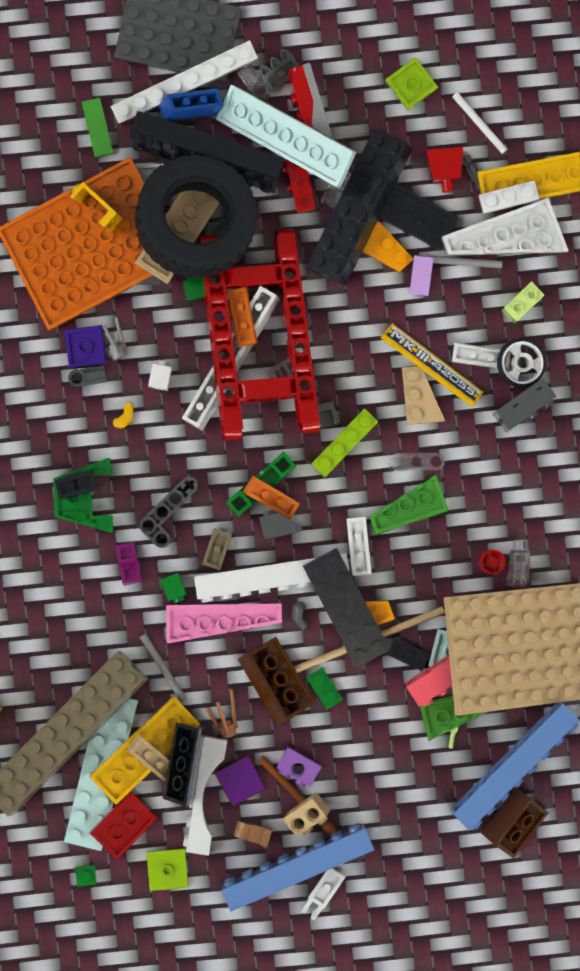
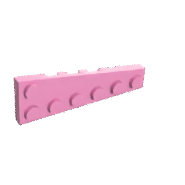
[166,603,282,643]

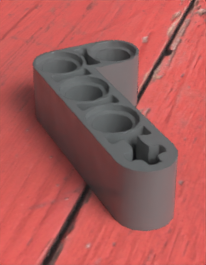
[139,476,199,548]

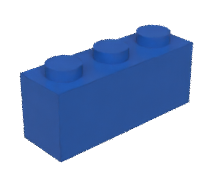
[159,88,224,121]

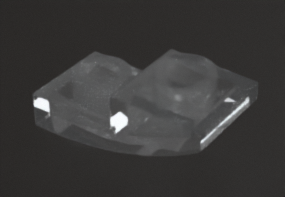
[320,170,352,209]

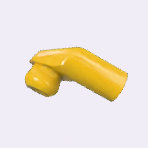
[113,403,133,429]

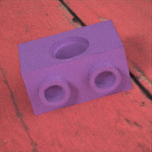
[277,746,322,787]

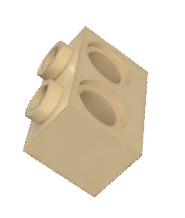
[283,792,330,837]

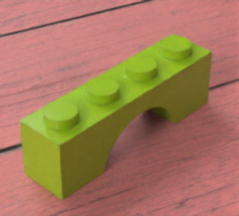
[311,408,378,478]

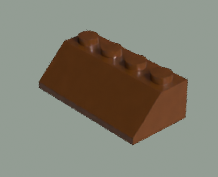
[238,637,315,726]

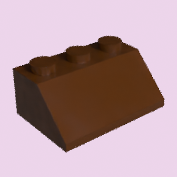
[481,788,549,858]

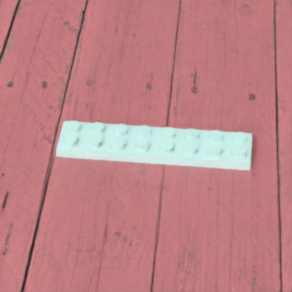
[216,85,356,187]
[64,698,138,851]

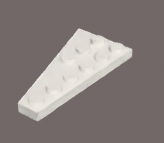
[441,198,569,255]

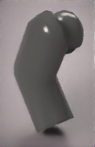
[291,601,309,631]

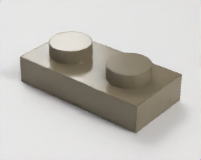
[202,528,232,570]

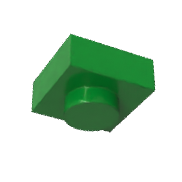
[75,864,97,887]

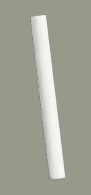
[452,92,507,154]

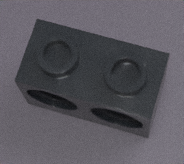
[55,470,99,500]

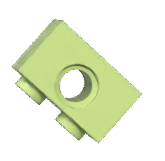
[501,281,544,324]

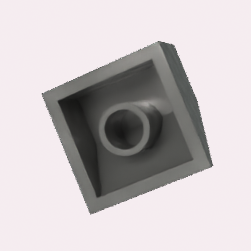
[259,510,302,540]

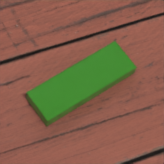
[82,98,114,158]

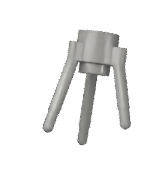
[87,317,127,361]

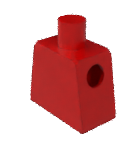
[425,147,463,193]

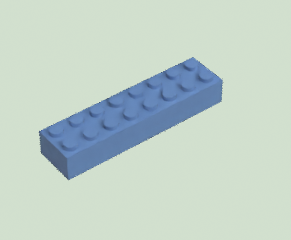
[450,702,579,831]
[221,823,374,912]

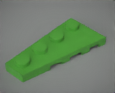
[369,475,448,535]
[420,696,487,741]

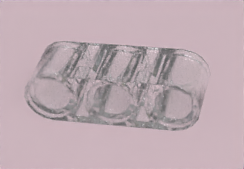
[388,453,445,472]

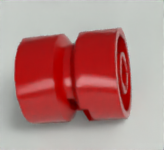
[478,549,506,575]

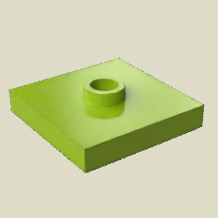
[385,57,438,111]
[147,848,189,891]

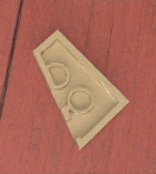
[402,366,445,425]

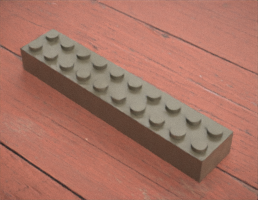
[0,651,148,817]

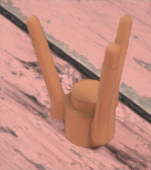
[205,689,238,739]

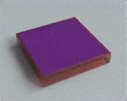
[214,754,266,807]

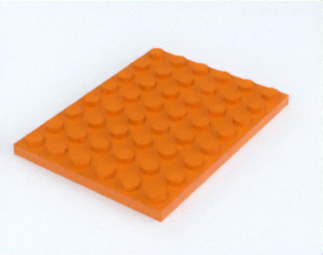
[0,157,154,331]

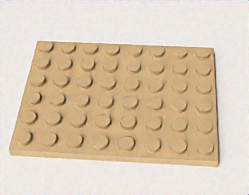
[444,583,580,715]

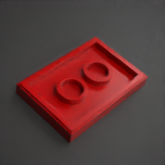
[89,791,158,860]

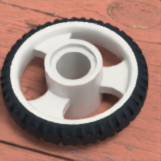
[497,338,546,388]

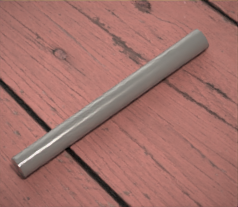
[426,255,503,269]
[139,634,187,702]

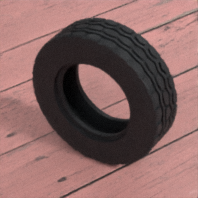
[135,155,258,278]

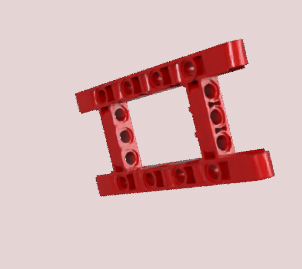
[198,229,320,441]

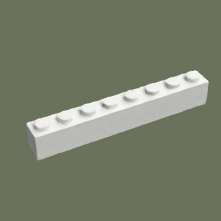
[111,40,259,124]
[182,286,280,431]
[194,553,349,603]

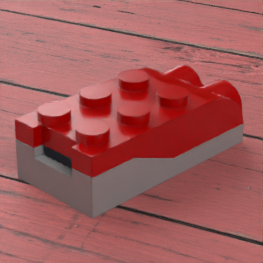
[288,63,332,138]

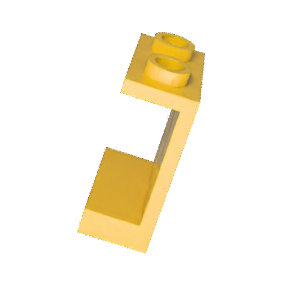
[70,182,123,232]

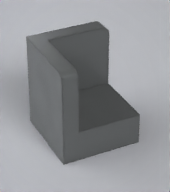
[318,401,338,429]

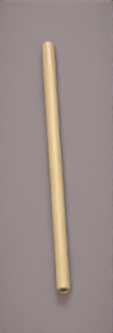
[294,606,445,673]

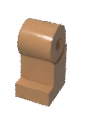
[234,820,272,847]

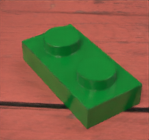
[306,667,343,710]

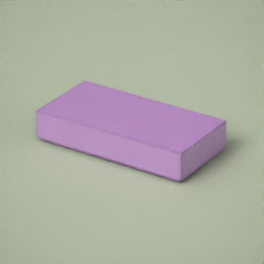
[409,255,433,296]

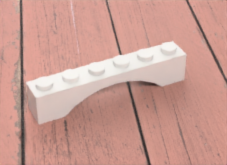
[183,735,227,856]

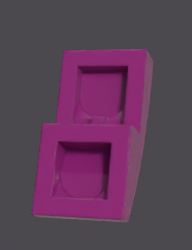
[115,542,142,586]

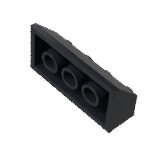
[163,722,206,807]

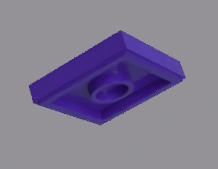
[64,325,107,368]

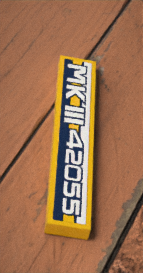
[381,323,483,407]

